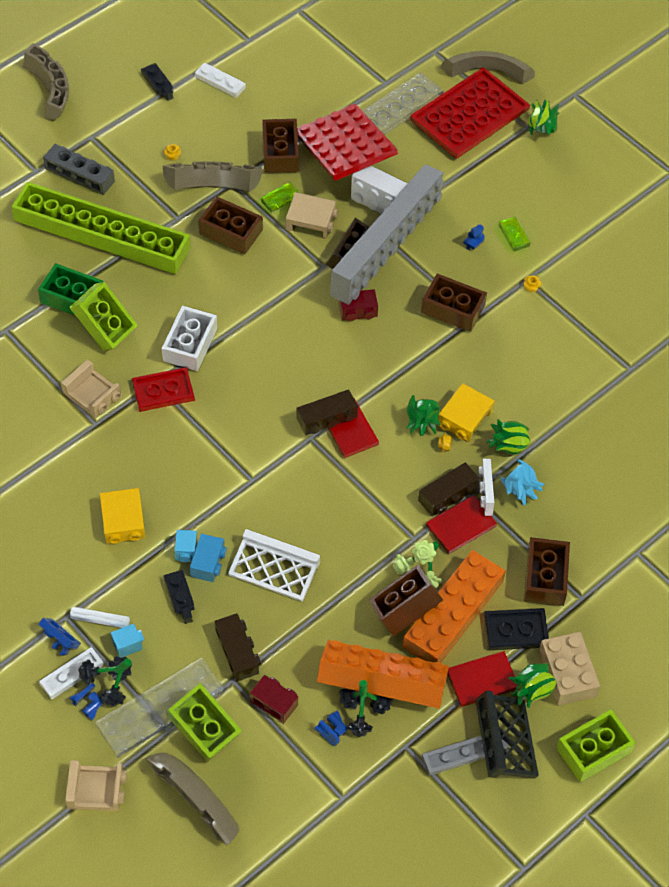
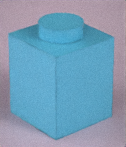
[175,530,198,562]
[111,624,144,658]

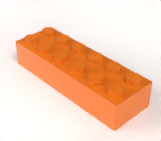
[403,550,506,663]
[317,640,449,709]

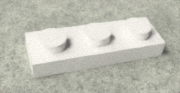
[195,63,246,98]
[478,459,494,516]
[39,647,104,700]

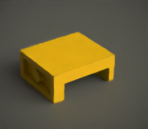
[438,383,495,442]
[100,488,145,544]

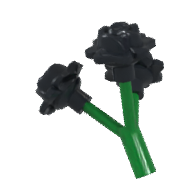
[78,656,132,707]
[339,680,393,737]

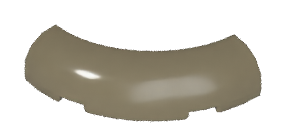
[23,43,69,119]
[441,51,535,84]
[163,161,262,192]
[147,752,239,845]

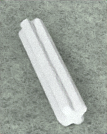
[70,607,130,628]

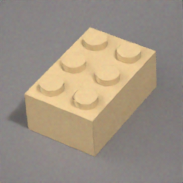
[539,632,600,706]

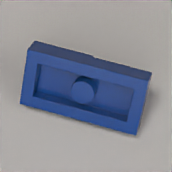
[38,618,81,656]

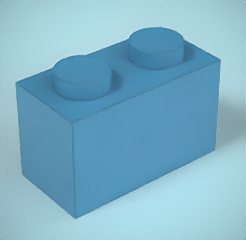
[190,534,227,582]

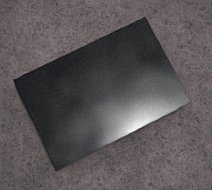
[484,608,549,651]

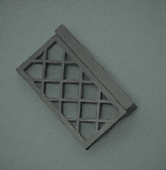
[475,690,539,779]

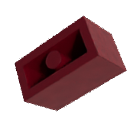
[338,289,379,321]
[250,675,298,724]

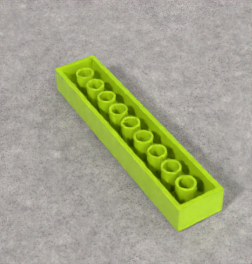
[11,182,191,274]

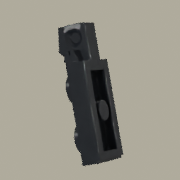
[141,63,174,101]
[163,570,195,624]

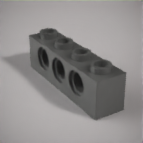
[43,144,115,195]

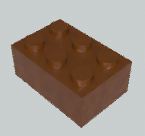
[262,119,299,173]
[198,196,263,254]
[421,273,487,332]
[524,537,570,606]
[369,564,443,636]

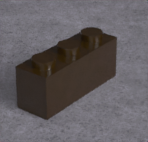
[326,218,370,269]
[296,389,358,436]
[418,462,480,517]
[214,613,261,682]

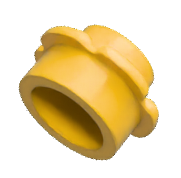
[164,144,181,160]
[524,275,541,292]
[438,433,452,452]

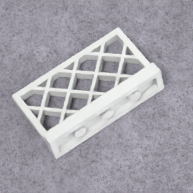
[228,529,321,602]

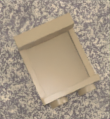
[286,192,338,238]
[61,359,122,418]
[65,760,127,811]

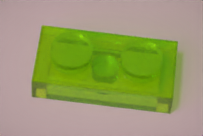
[261,182,300,213]
[499,216,531,251]

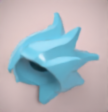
[500,459,545,506]

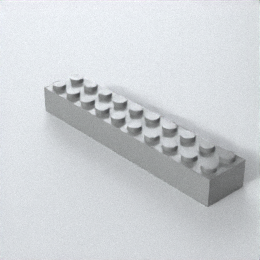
[330,164,444,305]

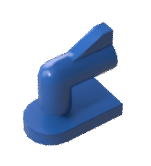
[463,224,485,250]
[70,683,103,721]
[314,711,347,746]

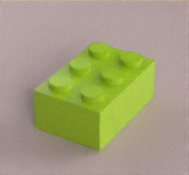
[69,282,138,351]
[166,683,242,762]
[556,709,636,783]

